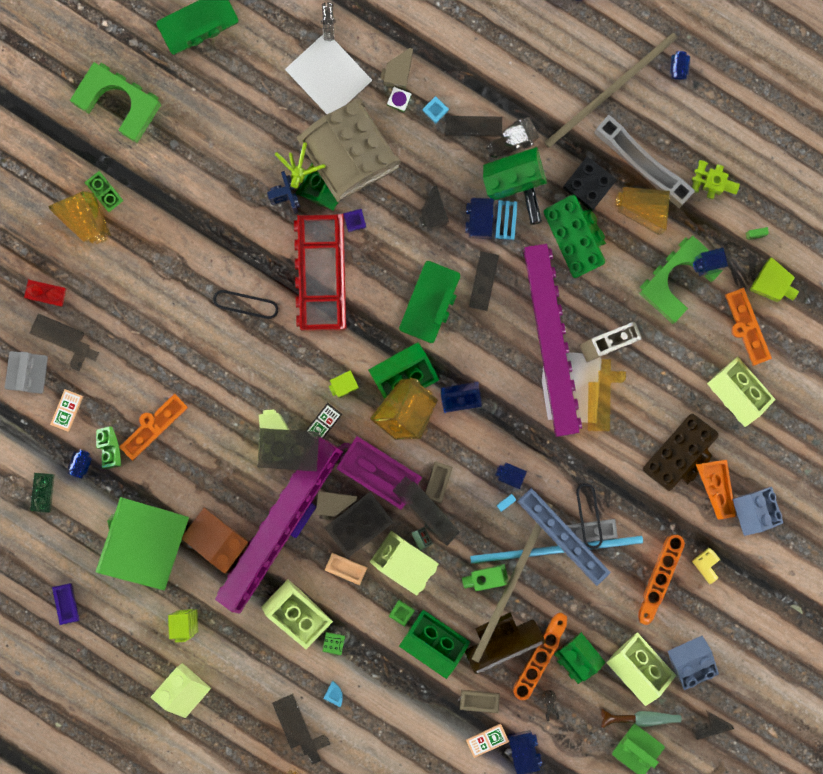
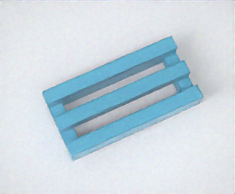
[495,200,518,240]

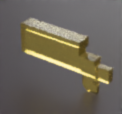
[587,359,626,432]

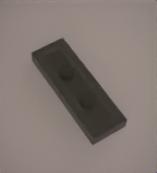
[445,116,502,137]
[469,251,499,311]

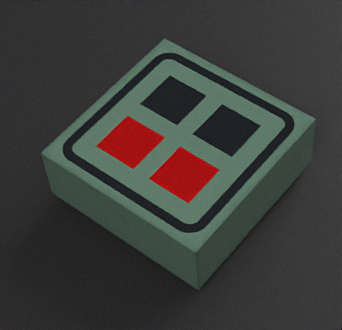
[412,527,433,550]

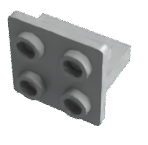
[5,351,48,394]

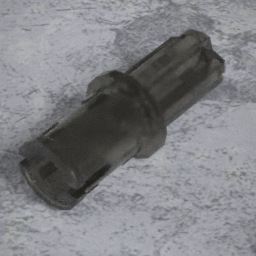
[321,2,336,41]

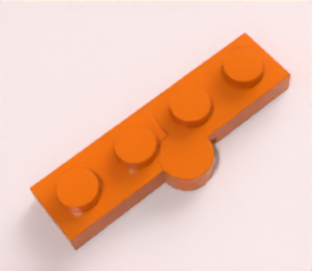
[725,288,772,366]
[119,394,189,461]

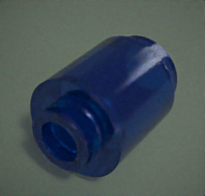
[670,51,690,80]
[68,449,92,479]

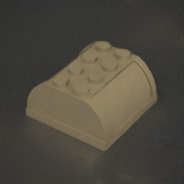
[296,99,401,202]

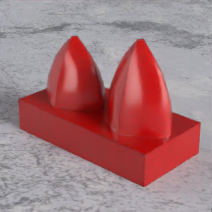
[24,279,67,307]

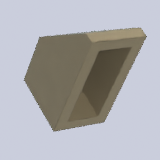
[381,48,413,90]
[316,491,358,520]

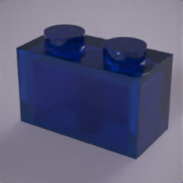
[465,198,494,239]
[693,247,728,277]
[441,382,482,413]
[495,462,527,489]
[508,730,542,774]

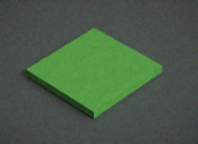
[95,497,189,591]

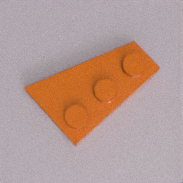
[696,460,736,520]

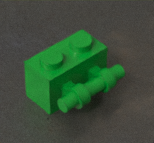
[554,632,606,684]

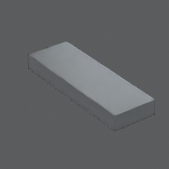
[567,519,618,542]

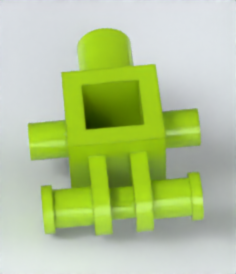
[691,160,740,199]

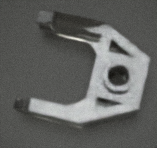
[486,117,539,158]

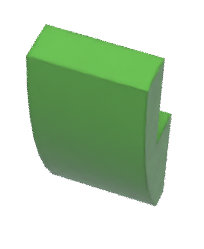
[84,171,123,212]
[96,426,121,469]

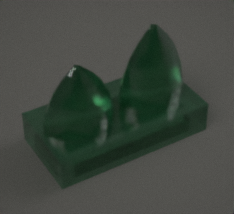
[30,472,55,513]

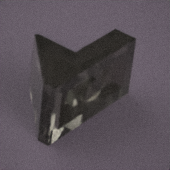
[692,710,734,740]

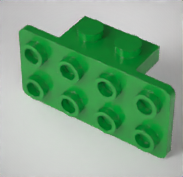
[156,0,239,55]
[544,195,606,278]
[399,261,461,343]

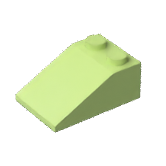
[261,579,333,649]

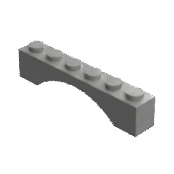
[594,115,695,208]

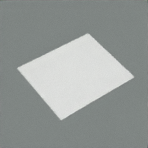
[285,31,372,114]
[542,352,601,423]

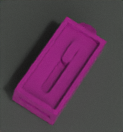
[336,436,422,510]

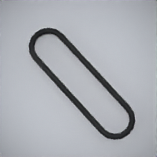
[213,290,278,319]
[576,483,603,549]

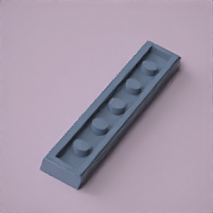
[517,488,611,586]

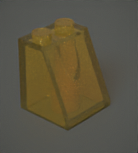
[615,187,670,235]
[48,191,111,244]
[370,378,438,440]

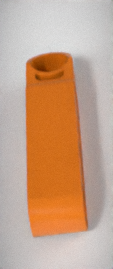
[638,535,685,625]
[513,612,567,700]

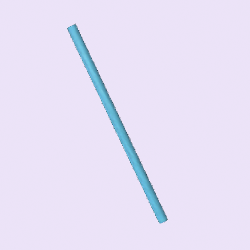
[470,536,643,564]

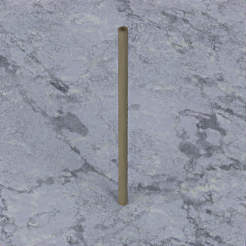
[544,33,678,148]
[472,502,553,663]

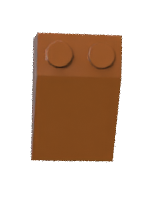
[182,507,249,573]

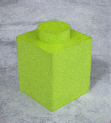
[328,370,359,398]

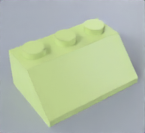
[707,356,776,427]
[606,632,676,706]

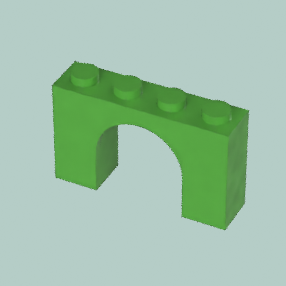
[70,62,161,143]
[639,235,727,324]

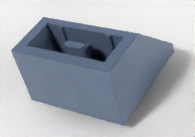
[732,487,783,536]
[667,635,719,690]

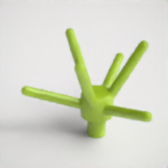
[275,142,326,188]

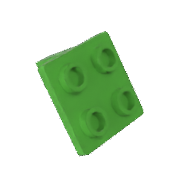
[612,724,665,774]

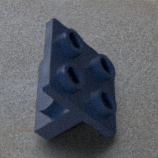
[267,171,300,214]

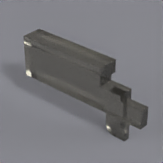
[29,313,99,372]
[272,693,331,765]

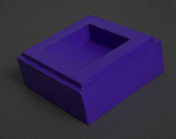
[343,209,367,233]

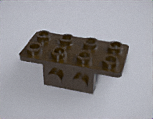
[643,414,719,491]
[465,612,545,674]

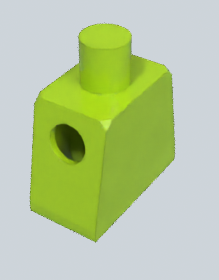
[749,258,799,302]

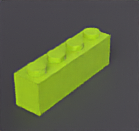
[168,609,199,642]

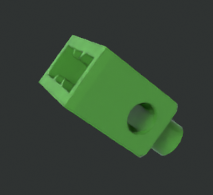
[462,564,509,591]

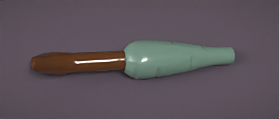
[601,709,682,728]

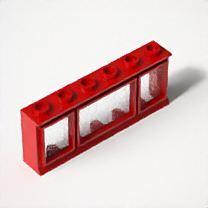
[294,214,347,331]

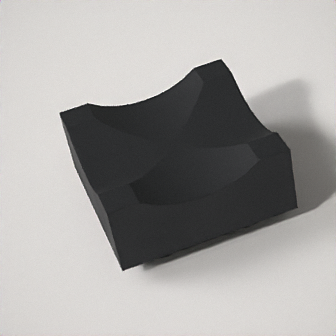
[562,156,617,211]

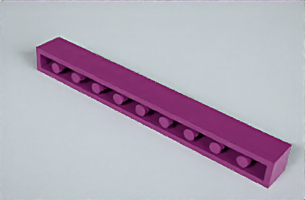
[523,244,582,437]
[215,436,344,614]

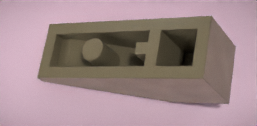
[579,321,642,362]

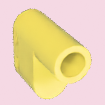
[692,548,720,585]

